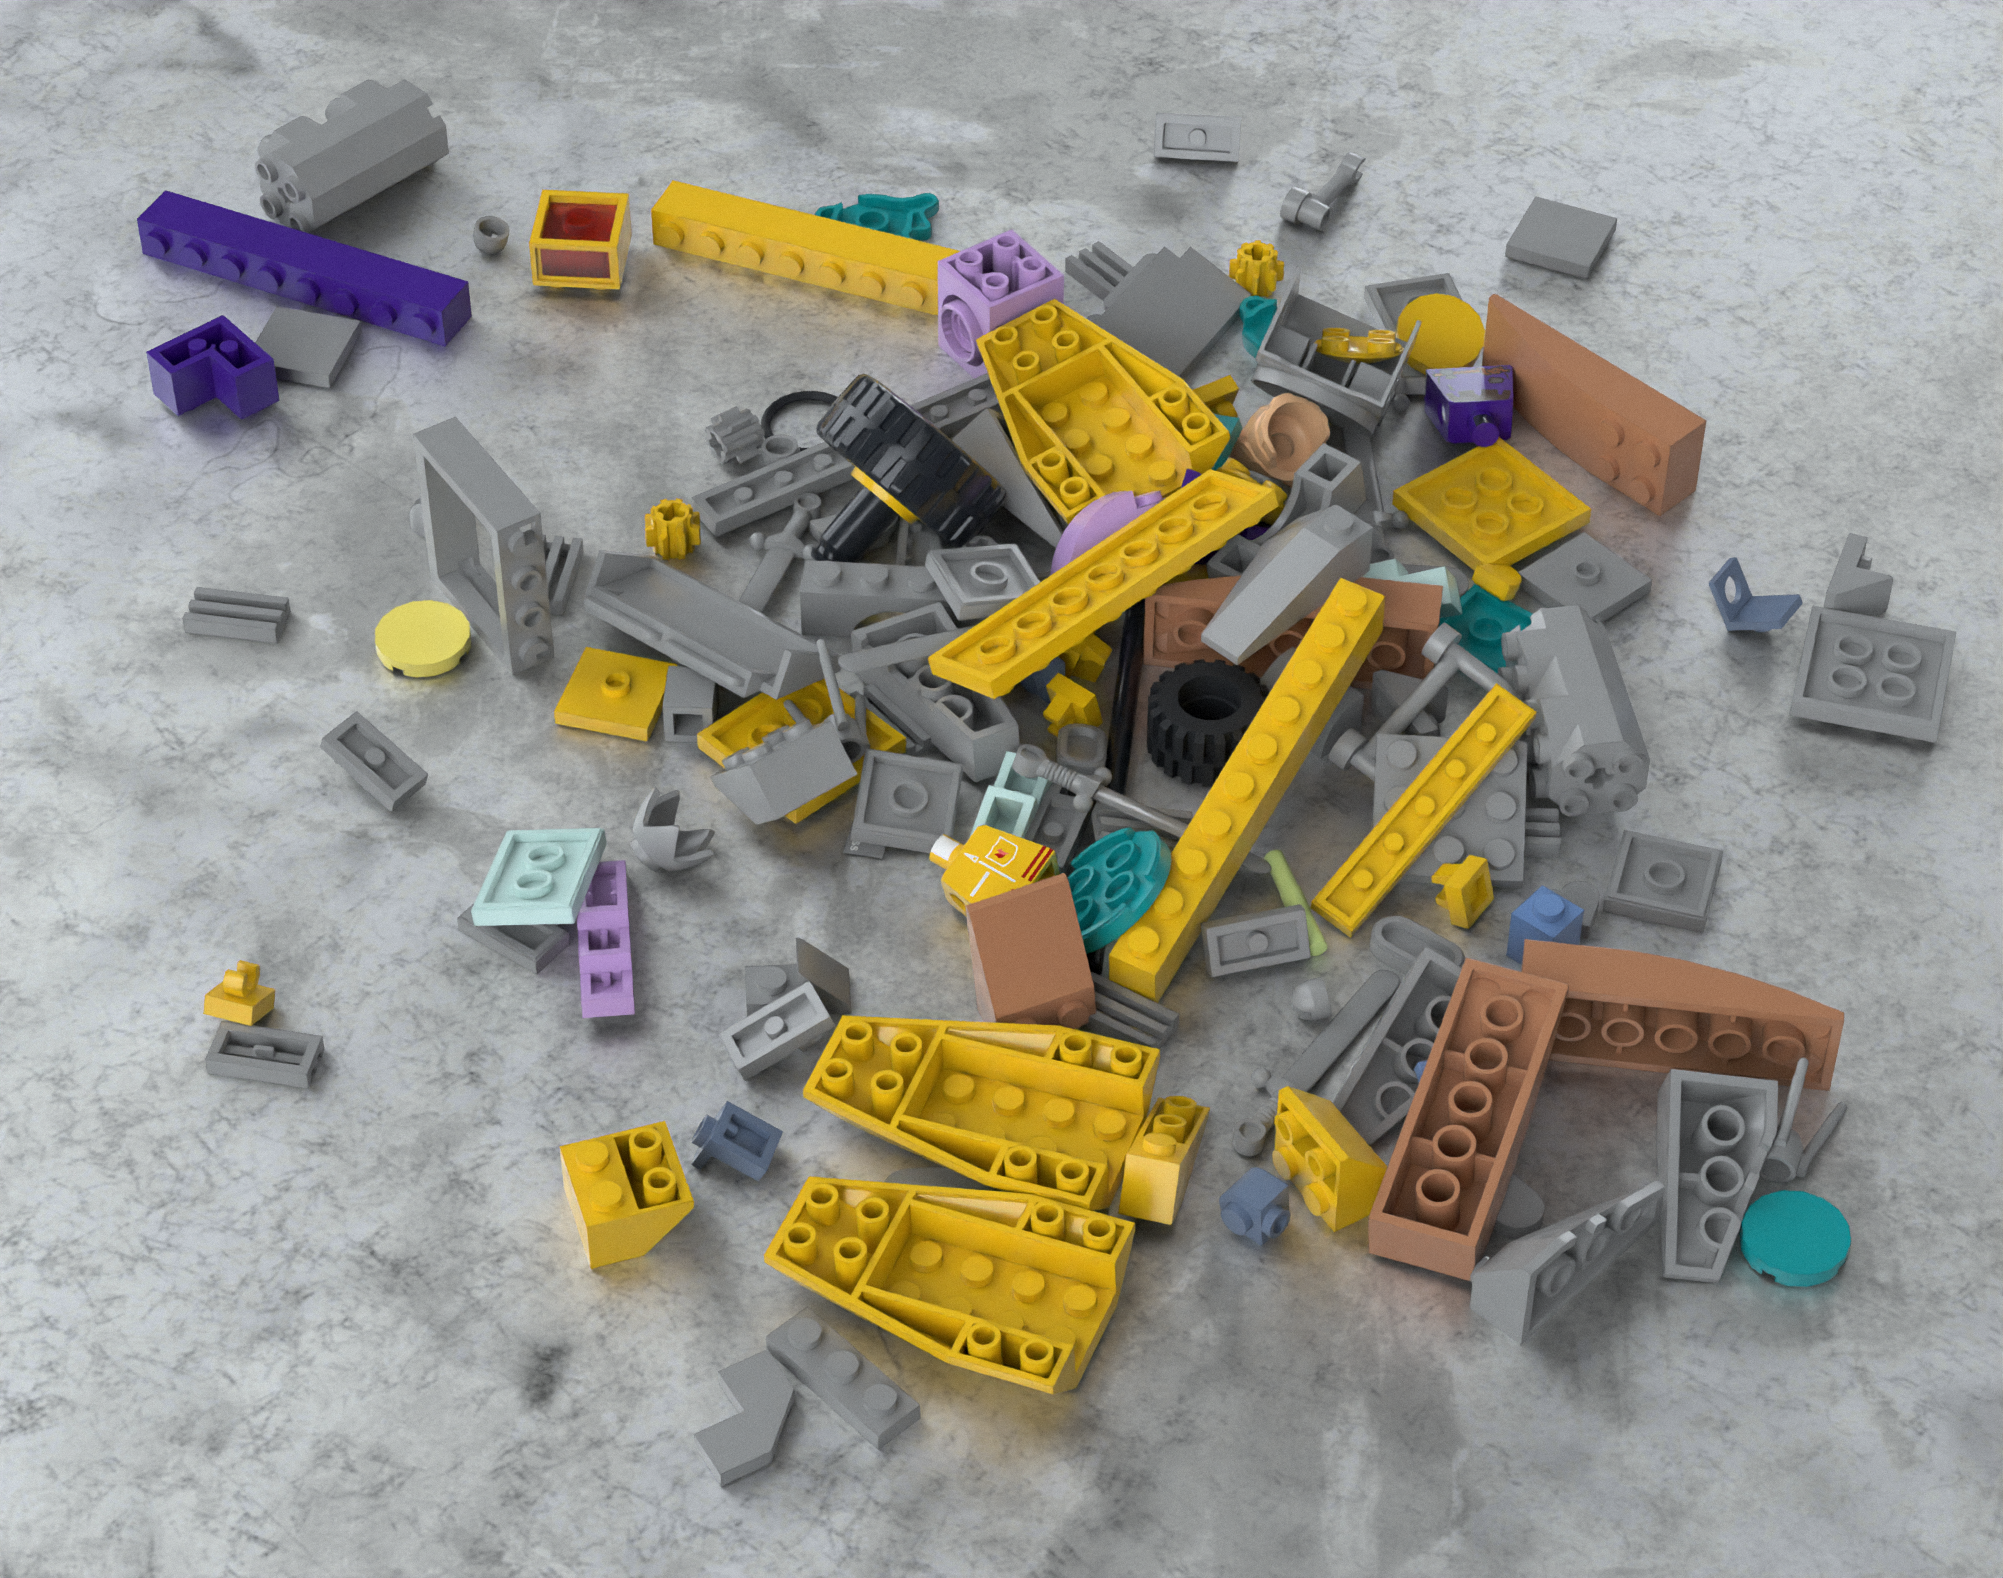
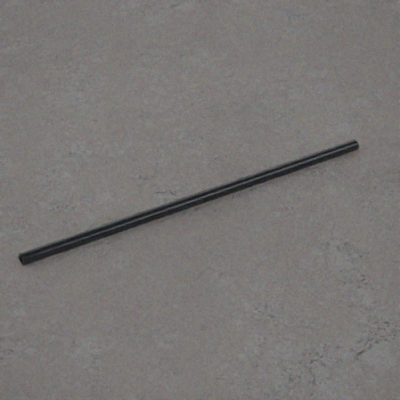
[1086,598,1145,975]

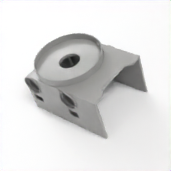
[1251,266,1422,436]

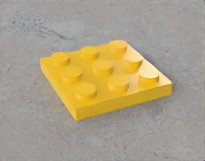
[1392,437,1591,571]
[697,678,906,824]

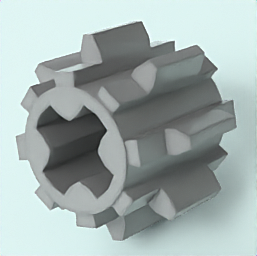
[705,406,765,467]

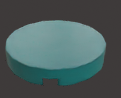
[1739,1190,1851,1287]

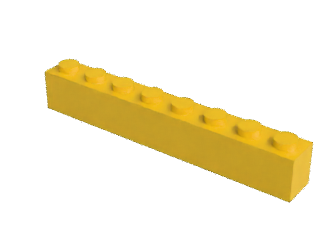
[651,180,960,316]

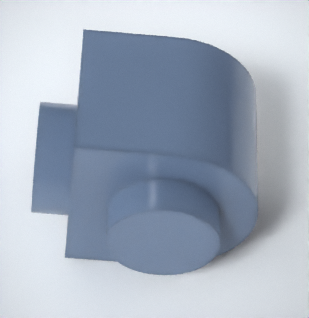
[1219,1167,1291,1246]

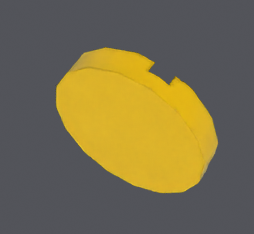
[1395,293,1485,375]

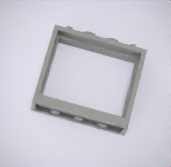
[413,417,554,675]

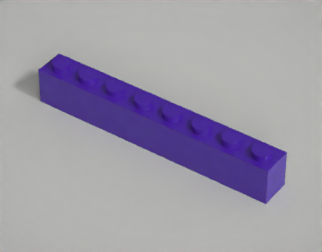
[137,190,472,347]

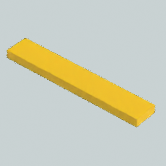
[1310,683,1537,938]

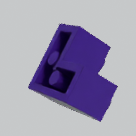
[146,315,280,420]

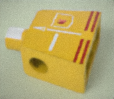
[929,825,1060,916]

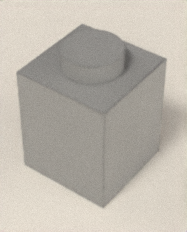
[663,666,719,743]

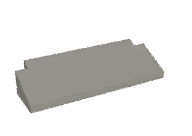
[1086,246,1251,380]
[583,550,842,700]

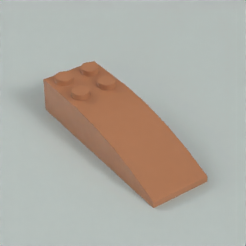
[1482,294,1707,516]
[1143,576,1443,690]
[1521,939,1844,1091]
[1368,958,1569,1281]

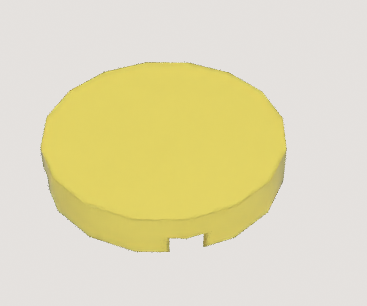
[375,600,471,678]

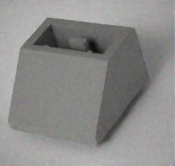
[710,719,857,825]

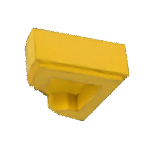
[1471,564,1522,601]

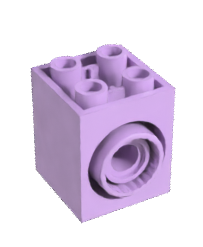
[938,229,1064,378]

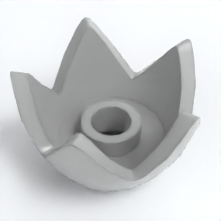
[631,787,715,872]

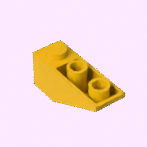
[1118,1096,1210,1225]

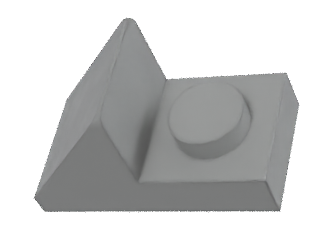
[1824,533,1893,616]
[1370,670,1448,737]
[745,938,851,1017]

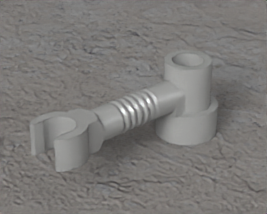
[1280,151,1366,231]

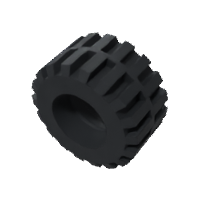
[1146,659,1269,787]

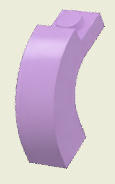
[1050,490,1166,575]

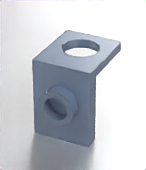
[1709,557,1803,632]

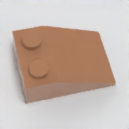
[965,873,1096,1029]

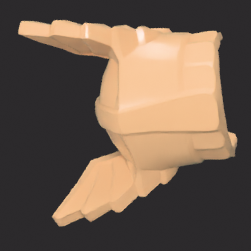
[1228,393,1330,488]

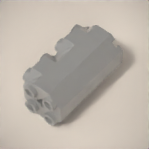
[255,79,449,233]
[1498,605,1650,816]

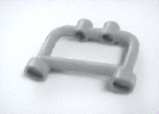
[1328,623,1517,781]

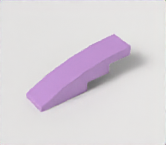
[577,860,635,1018]

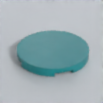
[1067,827,1172,954]

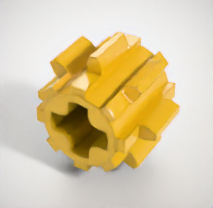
[1229,240,1284,297]
[644,498,701,561]

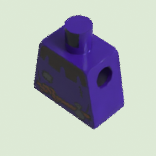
[1424,365,1513,447]

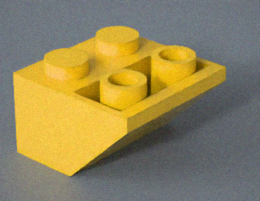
[1272,1086,1387,1232]
[559,1121,694,1269]

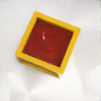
[529,189,632,290]

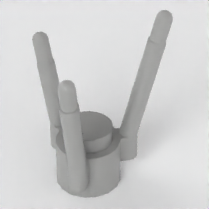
[784,639,870,763]
[1759,1058,1847,1183]

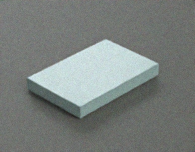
[471,828,607,926]

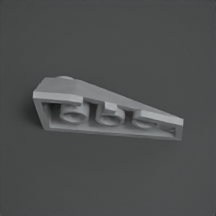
[952,408,1069,548]
[1201,504,1373,665]
[1332,946,1462,1146]
[1656,1069,1778,1283]
[1469,1180,1665,1345]

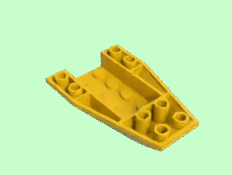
[976,298,1230,524]
[803,1015,1160,1211]
[764,1176,1135,1395]

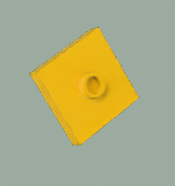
[554,647,678,741]

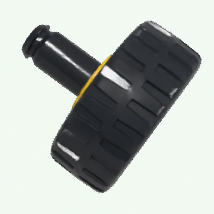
[811,374,1007,563]

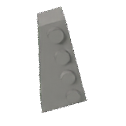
[851,602,1020,782]

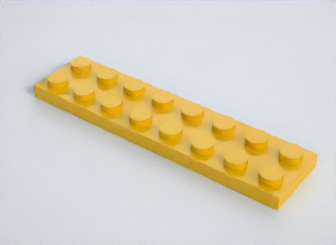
[928,469,1278,699]

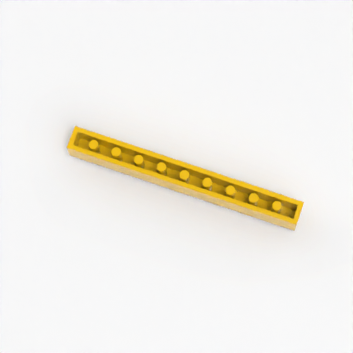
[1109,577,1385,1003]

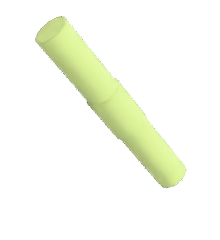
[1264,850,1327,956]

